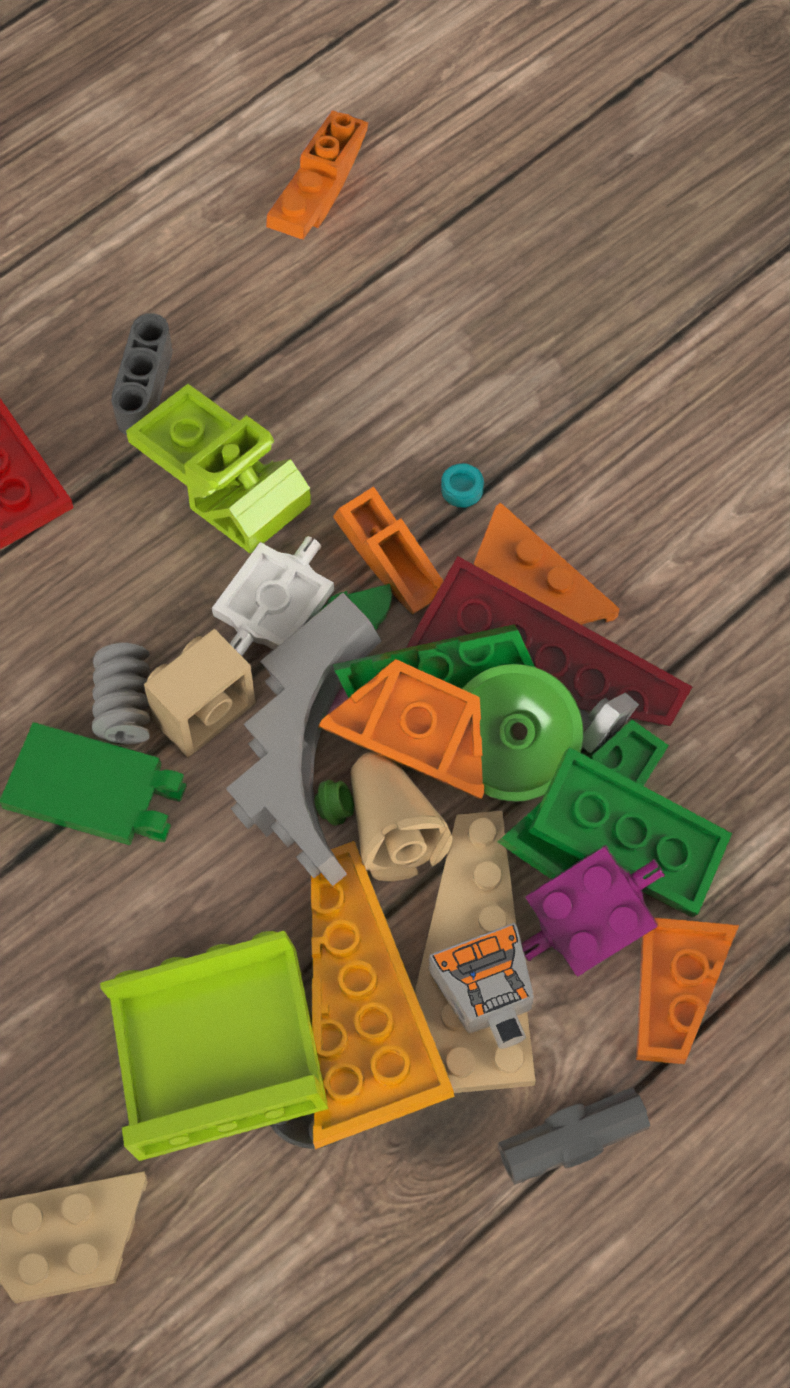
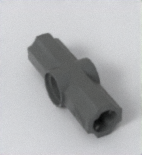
[498,1087,651,1185]

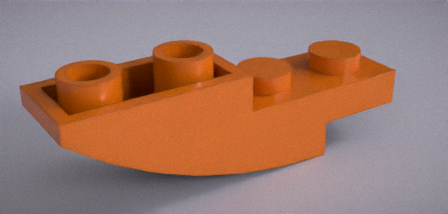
[266,110,368,240]

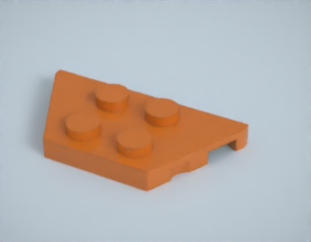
[473,502,620,625]
[319,659,484,799]

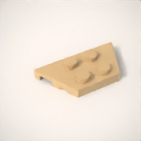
[0,1171,148,1303]

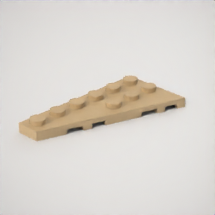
[415,811,536,1093]

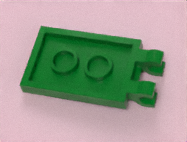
[0,722,187,846]

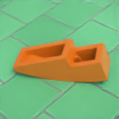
[333,486,443,615]

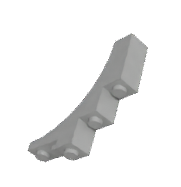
[226,593,382,886]

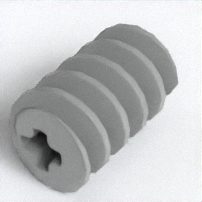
[92,642,150,744]

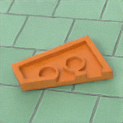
[636,918,739,1064]

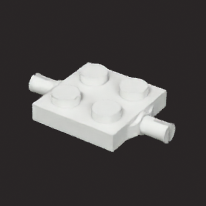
[212,536,334,656]

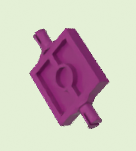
[521,844,665,977]

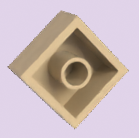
[144,628,256,758]

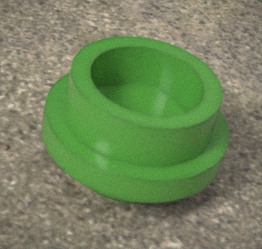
[315,780,354,826]

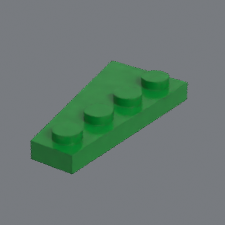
[332,624,535,698]
[497,720,669,879]

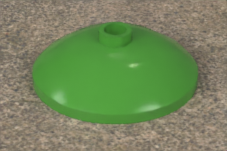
[462,664,583,801]

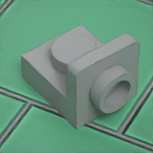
[579,693,639,754]

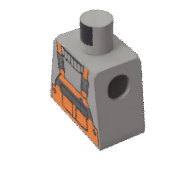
[429,923,534,1049]

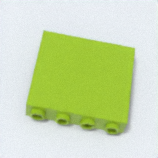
[100,931,328,1161]

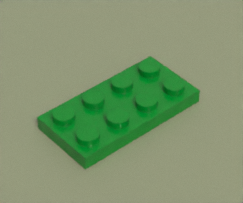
[528,747,732,918]

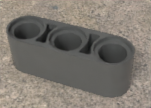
[111,313,173,435]

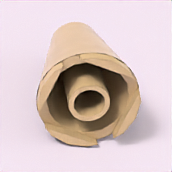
[350,751,453,882]

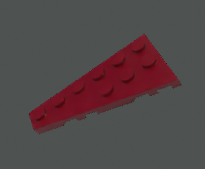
[406,556,693,726]

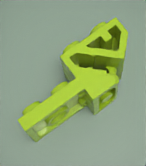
[126,384,311,554]

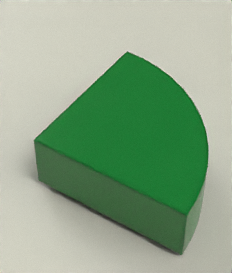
[348,584,392,630]

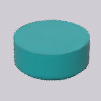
[441,463,484,508]

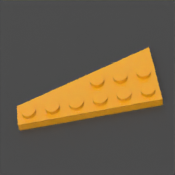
[311,841,454,1149]

